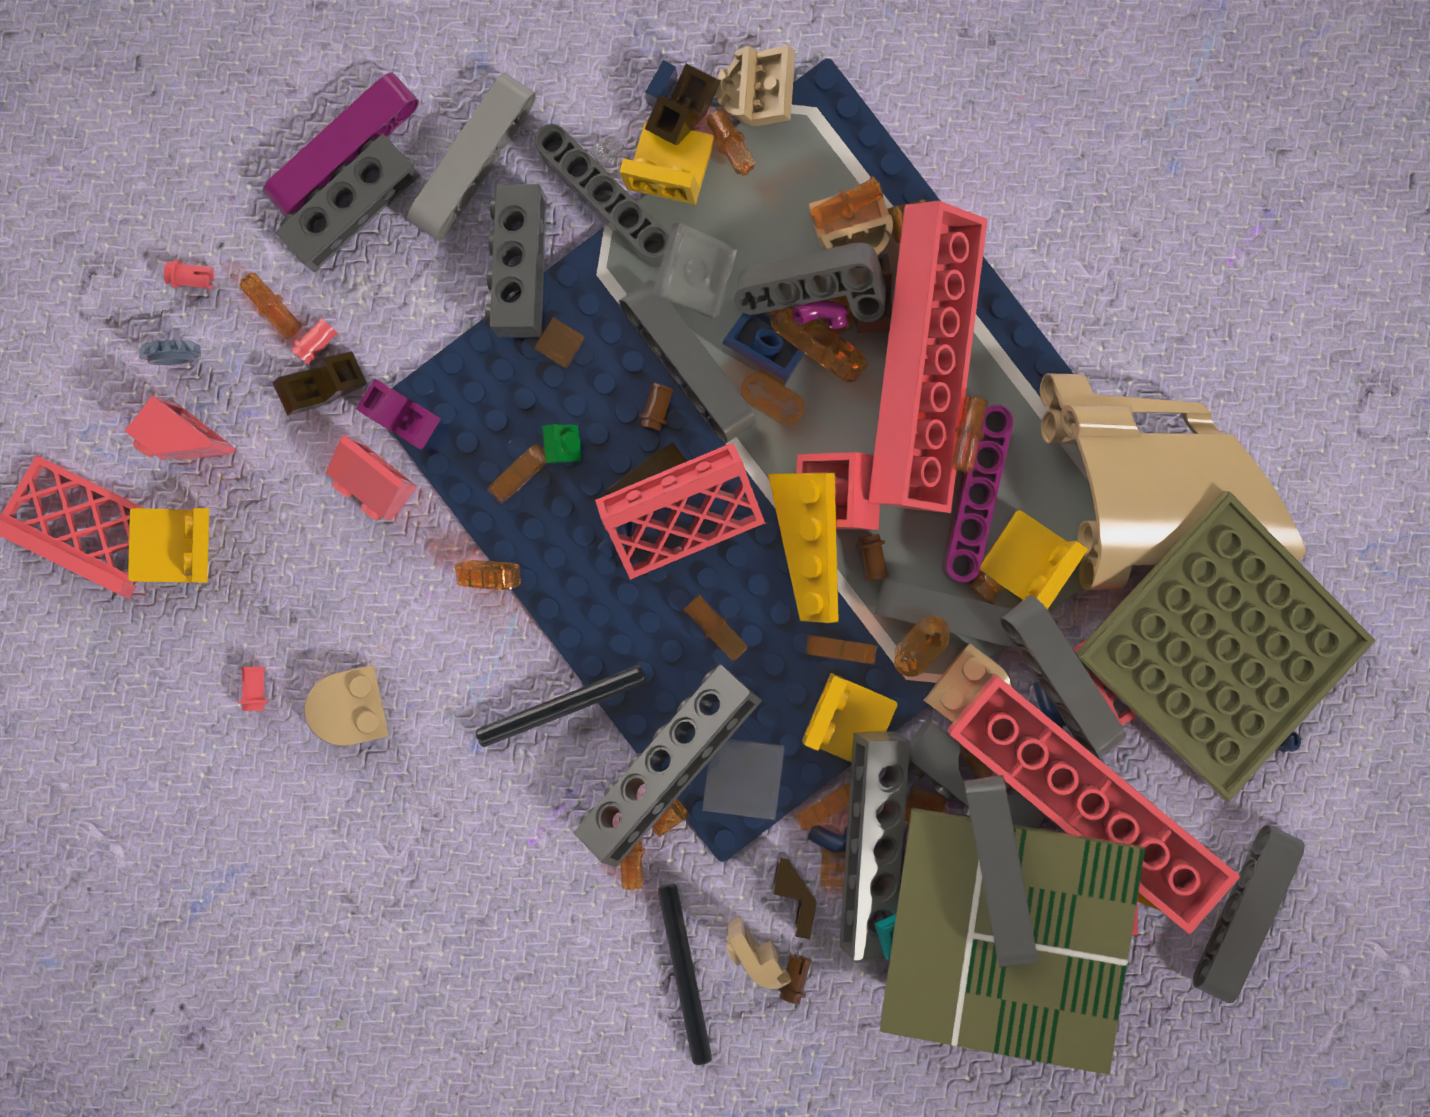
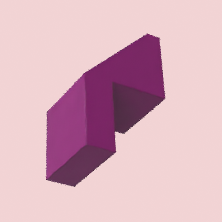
[356,379,441,450]

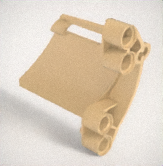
[1040,373,1307,590]

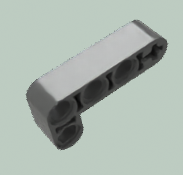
[734,242,886,322]

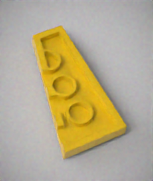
[768,473,839,623]

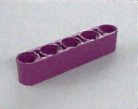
[262,72,419,217]
[942,405,1013,582]

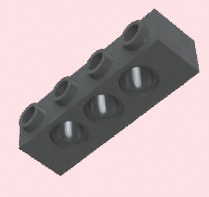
[275,134,420,272]
[485,184,547,338]

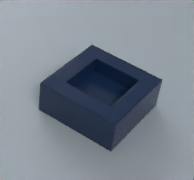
[645,60,677,107]

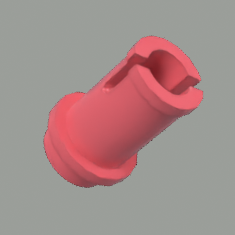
[164,259,215,290]
[292,317,338,365]
[238,667,268,711]

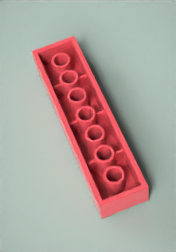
[868,201,988,513]
[947,673,1241,935]

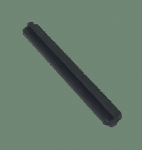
[476,666,647,747]
[658,884,712,1065]

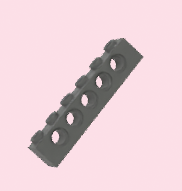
[573,664,762,867]
[840,731,912,961]

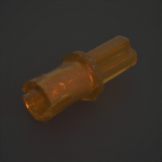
[706,109,755,176]
[810,177,883,229]
[239,272,303,339]
[952,396,988,472]
[684,594,747,661]
[619,816,646,890]

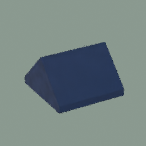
[722,312,813,388]

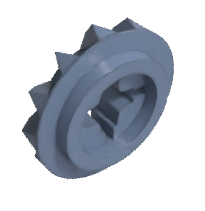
[139,340,201,365]

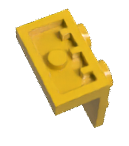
[619,121,714,205]
[128,508,209,583]
[980,510,1088,609]
[802,673,898,762]

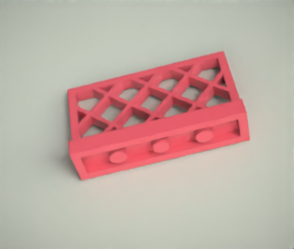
[595,442,765,580]
[0,455,143,599]

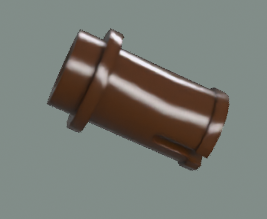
[638,383,674,432]
[856,534,889,581]
[778,953,812,1004]

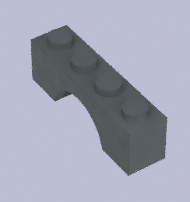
[908,719,1047,829]

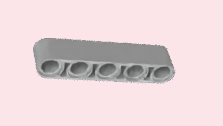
[407,73,536,241]

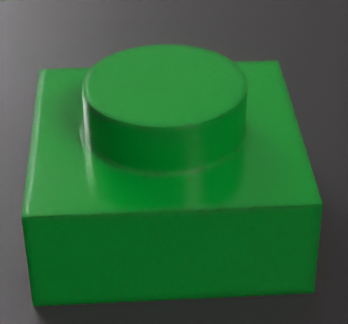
[542,424,582,463]

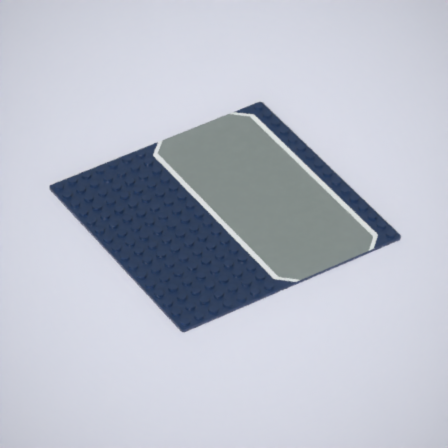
[391,58,1096,862]

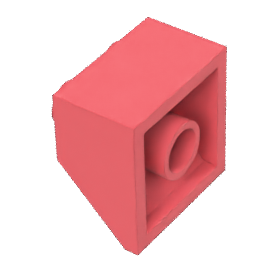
[125,395,236,460]
[326,435,418,521]
[796,452,880,530]

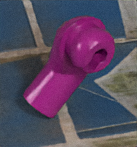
[792,300,848,329]

